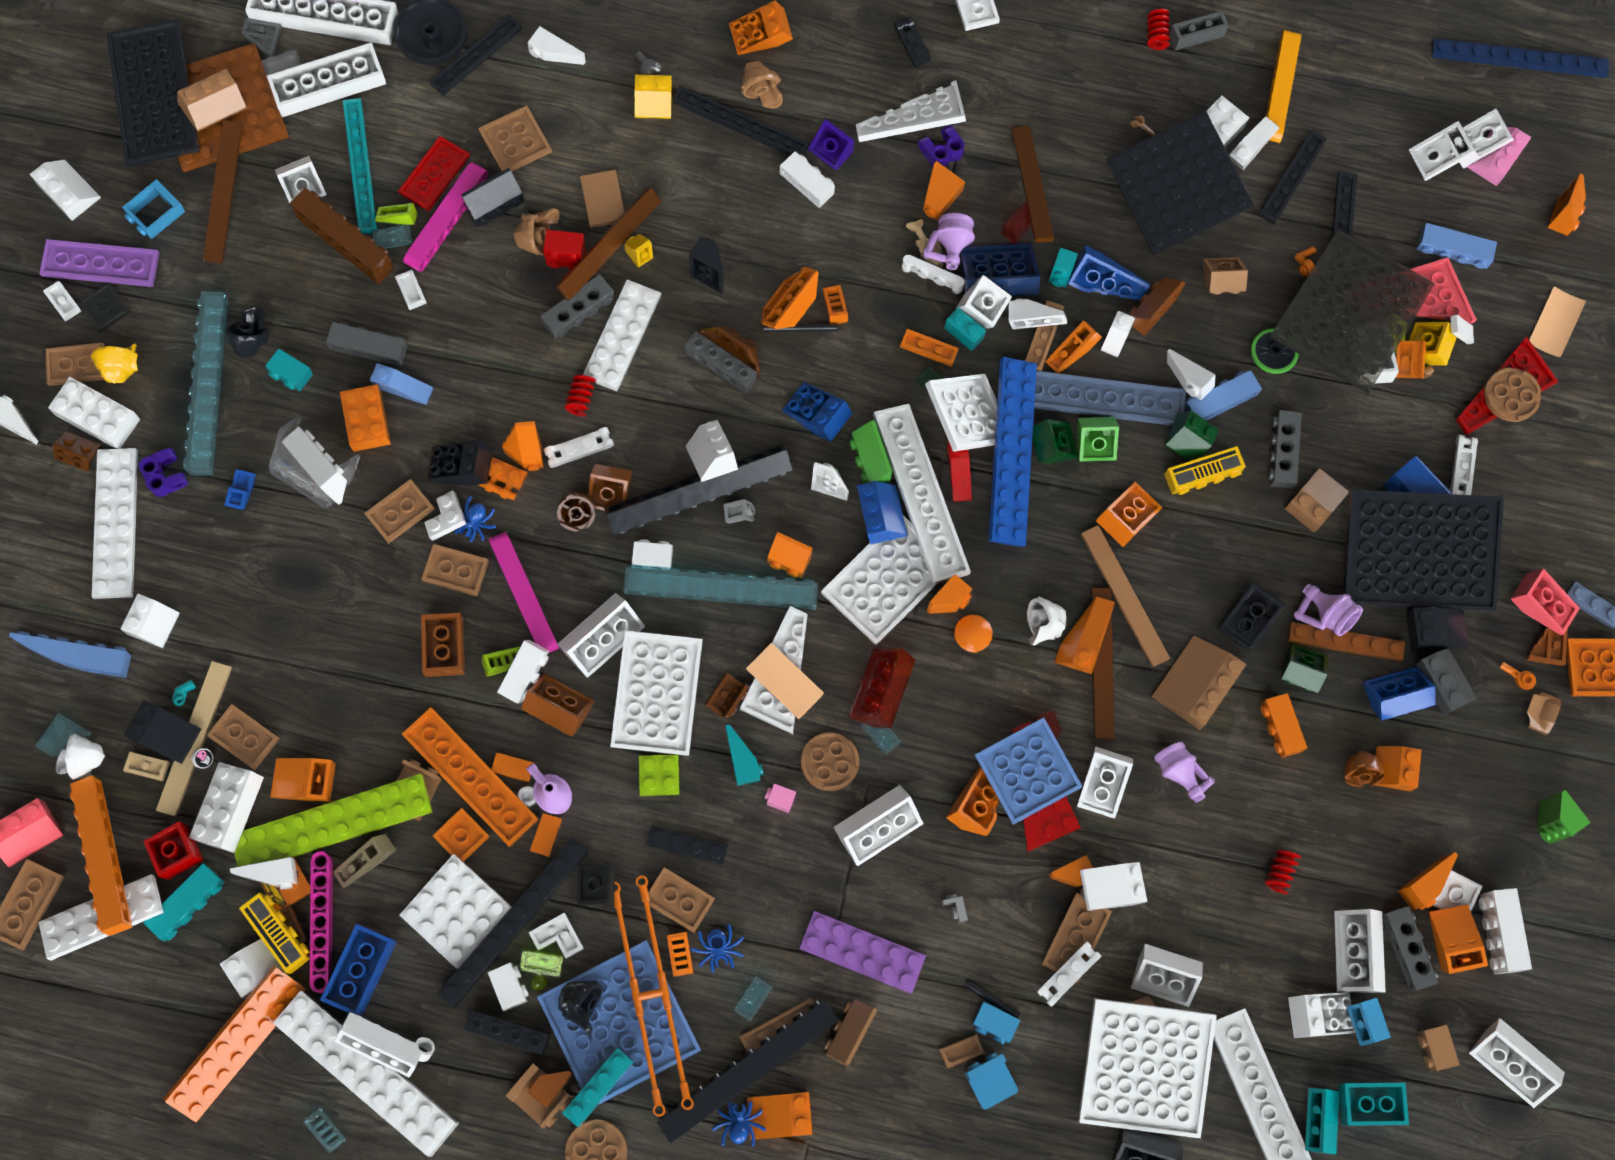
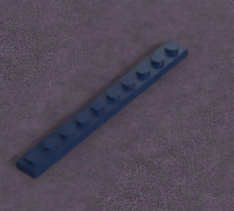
[1431,38,1609,78]

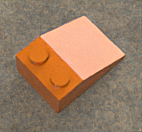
[1547,174,1586,236]
[1096,482,1163,547]
[1398,852,1458,910]
[747,1092,813,1140]

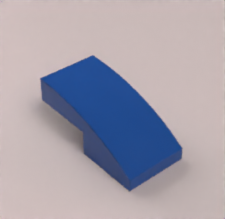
[224,469,256,510]

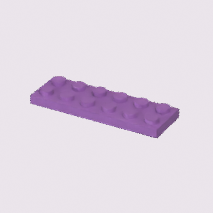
[39,239,160,287]
[799,911,926,994]

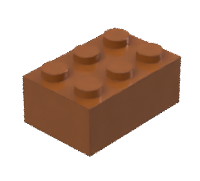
[421,613,465,677]

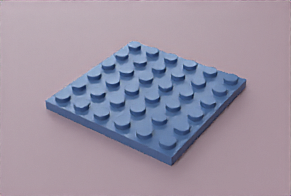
[537,940,701,1104]

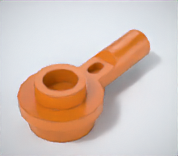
[1499,661,1536,690]

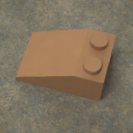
[1285,468,1349,533]

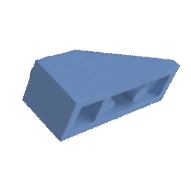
[370,363,433,405]

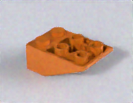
[729,0,793,55]
[270,758,336,803]
[1429,904,1488,974]

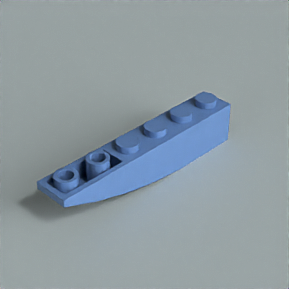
[9,631,132,678]

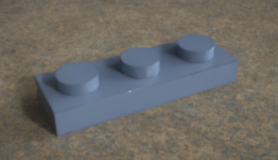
[1566,582,1615,630]

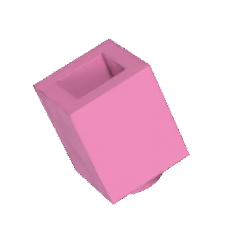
[765,784,796,813]

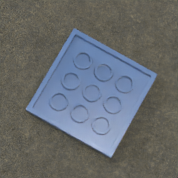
[975,718,1082,825]

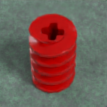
[1147,8,1170,50]
[564,375,596,417]
[1265,850,1301,895]

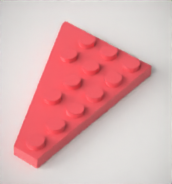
[1346,257,1477,324]

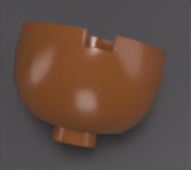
[1344,751,1384,787]

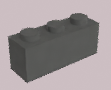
[1169,11,1229,51]

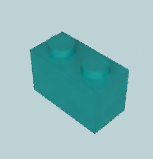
[1048,248,1078,288]
[944,307,986,351]
[265,348,313,392]

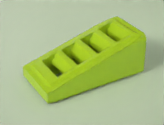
[375,203,418,225]
[481,647,521,677]

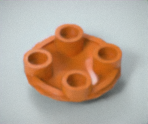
[954,615,993,653]

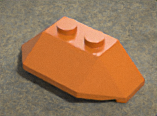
[761,267,818,329]

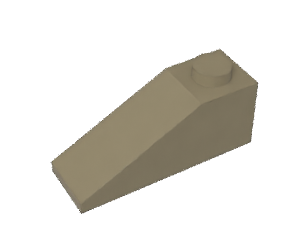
[333,834,396,888]

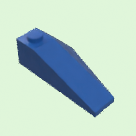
[1068,245,1151,300]

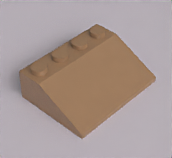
[1151,636,1247,730]

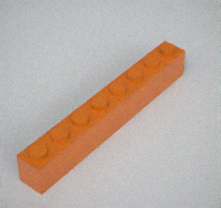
[70,775,132,936]

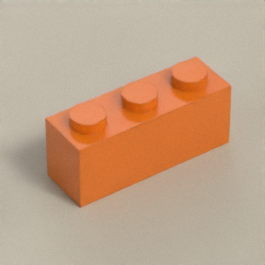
[1261,693,1307,758]

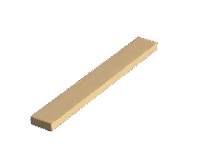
[156,661,232,817]

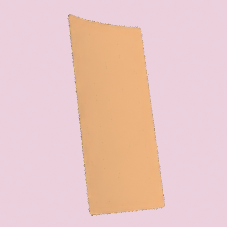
[1529,287,1586,357]
[746,643,824,719]

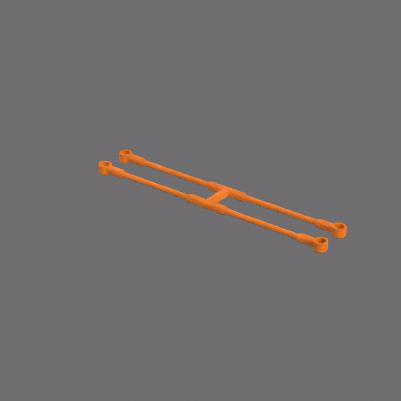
[614,875,694,1117]

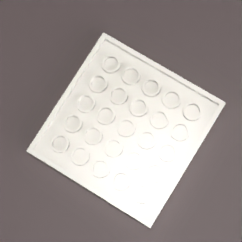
[1078,998,1217,1138]

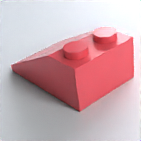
[1511,568,1580,635]

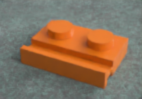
[1395,341,1426,379]

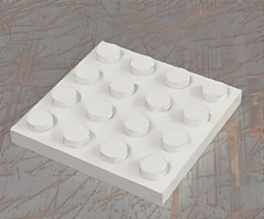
[925,374,997,452]
[399,854,512,969]

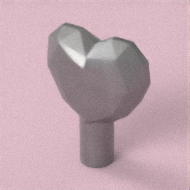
[635,51,662,75]

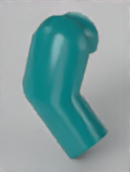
[172,679,196,706]

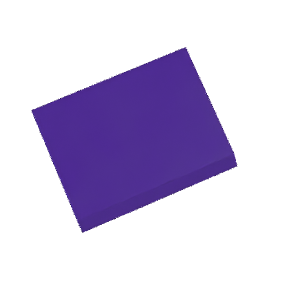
[808,119,854,170]

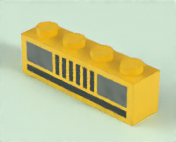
[1164,446,1246,495]
[239,893,310,974]

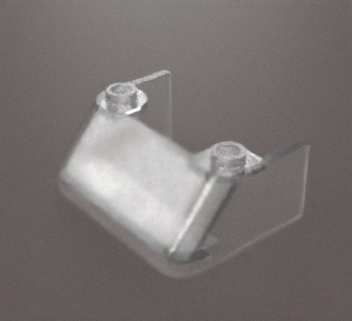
[269,416,360,508]

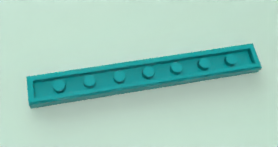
[343,98,378,234]

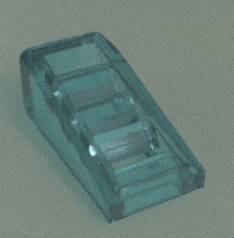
[303,1106,346,1154]

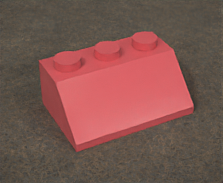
[0,798,64,867]

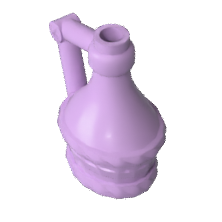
[923,213,975,270]
[1294,584,1363,636]
[1154,742,1215,803]
[526,763,572,814]

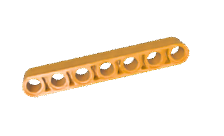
[1266,30,1301,143]

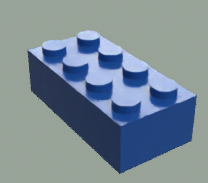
[320,924,397,1017]

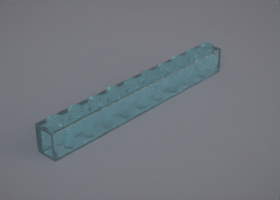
[183,291,228,476]
[624,565,818,610]

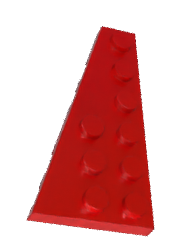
[1456,337,1559,435]
[1012,721,1081,852]

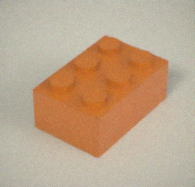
[340,384,391,452]

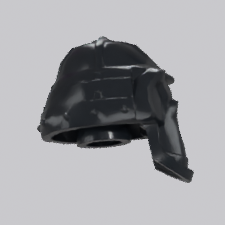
[224,305,270,358]
[558,980,602,1034]

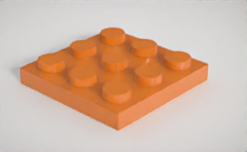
[1566,638,1615,696]

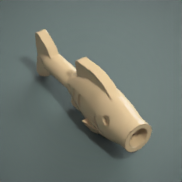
[906,219,943,268]

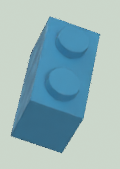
[1347,998,1391,1046]
[971,1002,1020,1045]

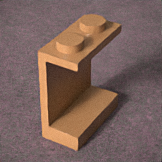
[397,759,442,822]
[506,1063,572,1129]

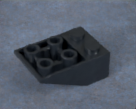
[427,439,492,486]

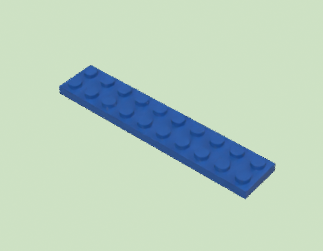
[988,357,1037,547]

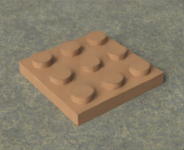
[478,106,552,172]

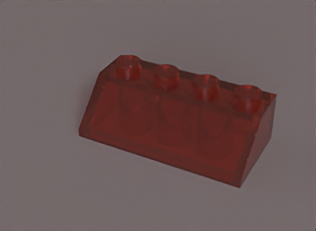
[848,648,916,728]

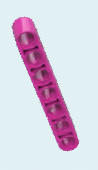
[403,162,488,272]
[488,531,559,653]
[310,851,333,994]

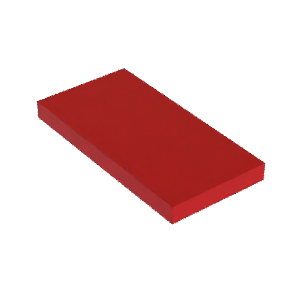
[398,136,471,212]

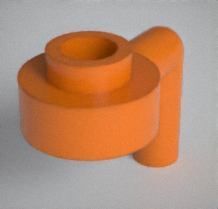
[1295,246,1316,278]

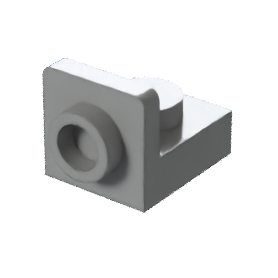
[724,499,755,524]
[941,894,968,923]

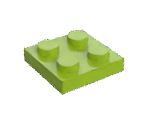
[639,755,679,796]

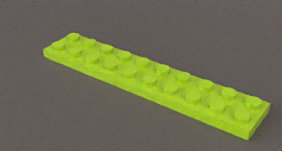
[234,774,433,867]

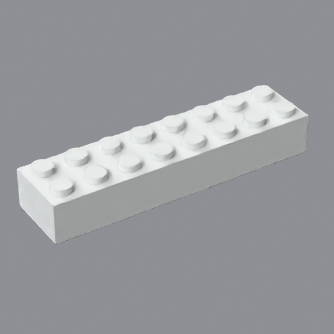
[245,0,399,45]

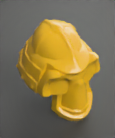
[90,343,138,384]

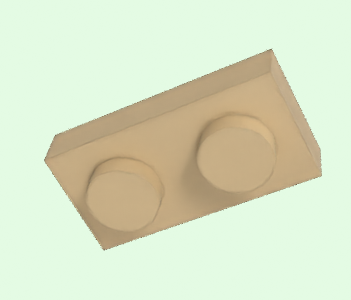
[123,752,170,781]

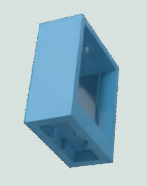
[122,179,185,240]

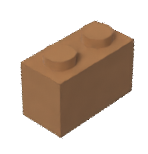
[1418,1025,1460,1072]

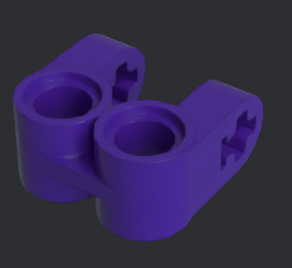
[918,124,964,167]
[139,448,188,497]

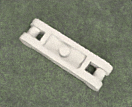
[902,255,965,294]
[544,427,614,468]
[1450,434,1478,495]
[1037,941,1101,1007]

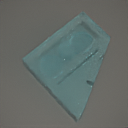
[35,713,92,758]

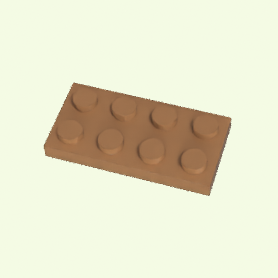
[0,859,65,951]
[1041,893,1112,984]

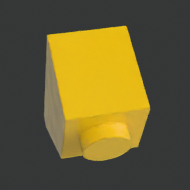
[624,234,653,268]

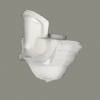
[1027,596,1066,645]
[56,734,105,780]

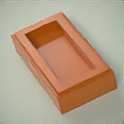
[491,753,535,783]
[530,813,562,857]

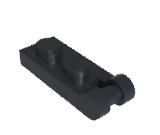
[894,17,931,67]

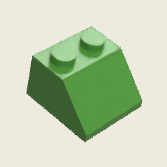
[1077,417,1119,462]

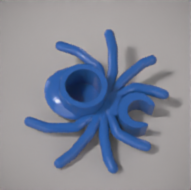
[454,496,496,542]
[691,924,744,972]
[712,1101,766,1146]

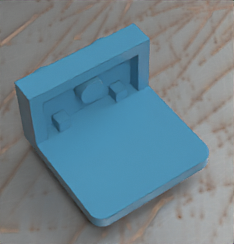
[964,1052,1018,1109]

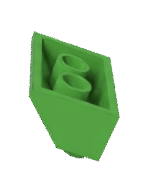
[849,420,892,484]
[1537,790,1590,844]

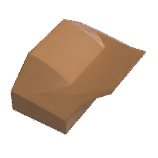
[1527,692,1561,735]

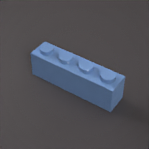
[1416,223,1497,269]
[1185,370,1262,421]

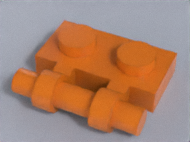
[479,457,528,501]

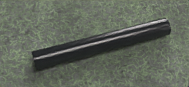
[965,980,1020,1019]

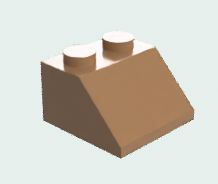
[1203,257,1248,294]

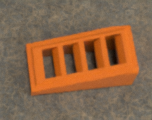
[822,285,848,324]
[667,932,693,977]

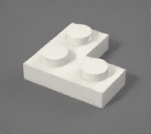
[424,490,466,541]
[529,913,584,959]

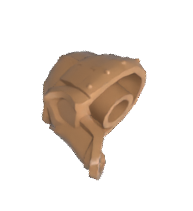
[741,61,783,109]
[513,208,559,255]

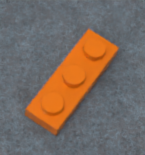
[900,329,959,367]

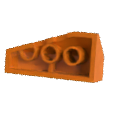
[502,421,544,471]
[1055,596,1115,674]
[946,766,999,836]

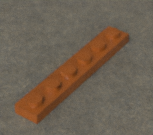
[1288,622,1405,662]

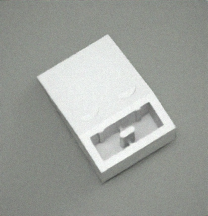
[1288,992,1355,1038]

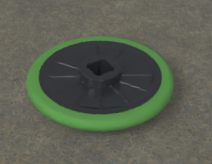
[1251,328,1299,374]

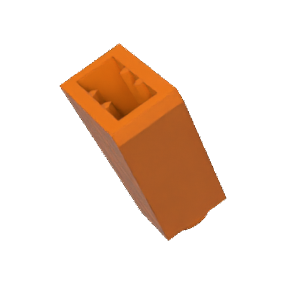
[923,161,965,221]

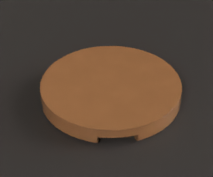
[1484,367,1541,422]
[801,732,859,791]
[565,1119,627,1160]

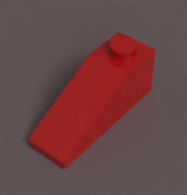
[946,442,972,502]

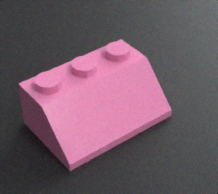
[1467,127,1531,186]

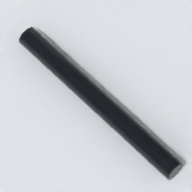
[763,324,838,332]

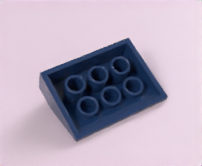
[959,243,1040,296]

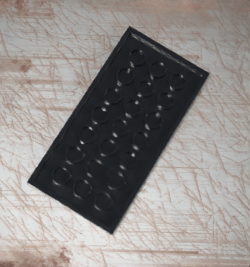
[106,19,200,166]

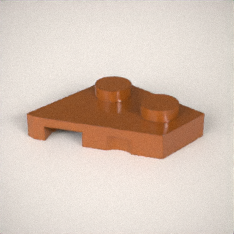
[1526,627,1568,666]

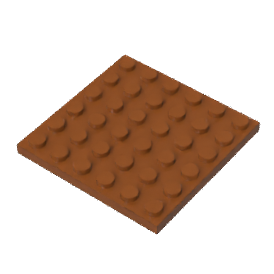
[178,43,289,172]

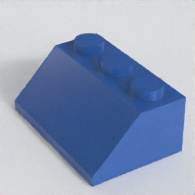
[1382,456,1452,494]
[857,481,908,545]
[1363,666,1436,721]

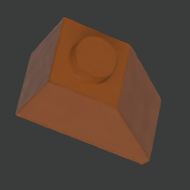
[527,1071,573,1108]

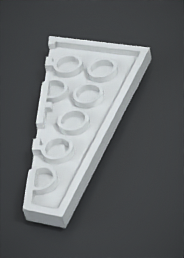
[856,80,966,142]
[740,606,808,734]

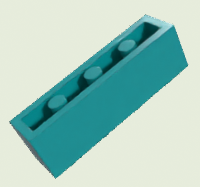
[143,863,225,941]
[562,1048,634,1127]

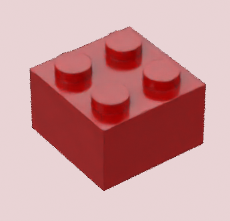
[543,230,586,270]
[143,822,204,880]

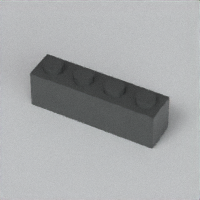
[326,322,408,367]

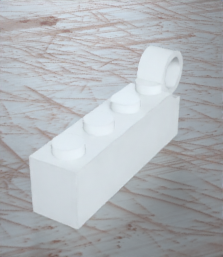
[335,1012,435,1078]

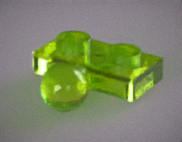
[520,949,564,991]

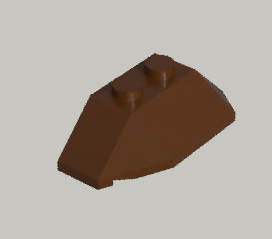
[698,326,760,380]

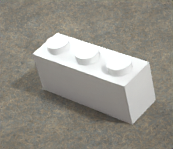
[780,152,835,208]
[497,640,549,704]

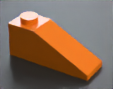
[1045,320,1102,374]

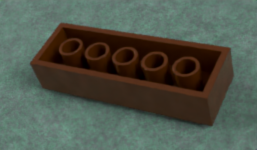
[290,188,394,285]

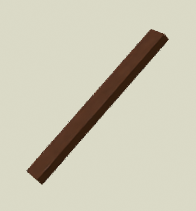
[203,120,243,264]
[1011,126,1054,243]
[556,188,661,300]
[1091,588,1115,740]

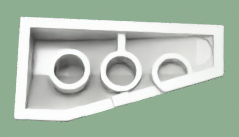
[811,462,849,501]

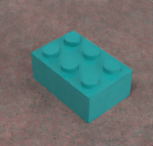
[1338,1083,1409,1126]

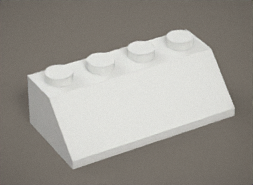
[282,426,347,504]
[558,593,645,678]
[834,785,923,866]
[1334,909,1385,993]
[1469,1018,1565,1108]

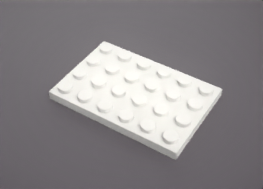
[821,516,938,645]
[610,630,703,756]

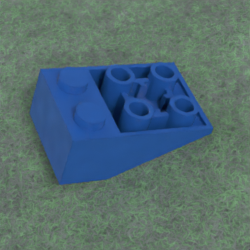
[782,382,853,442]

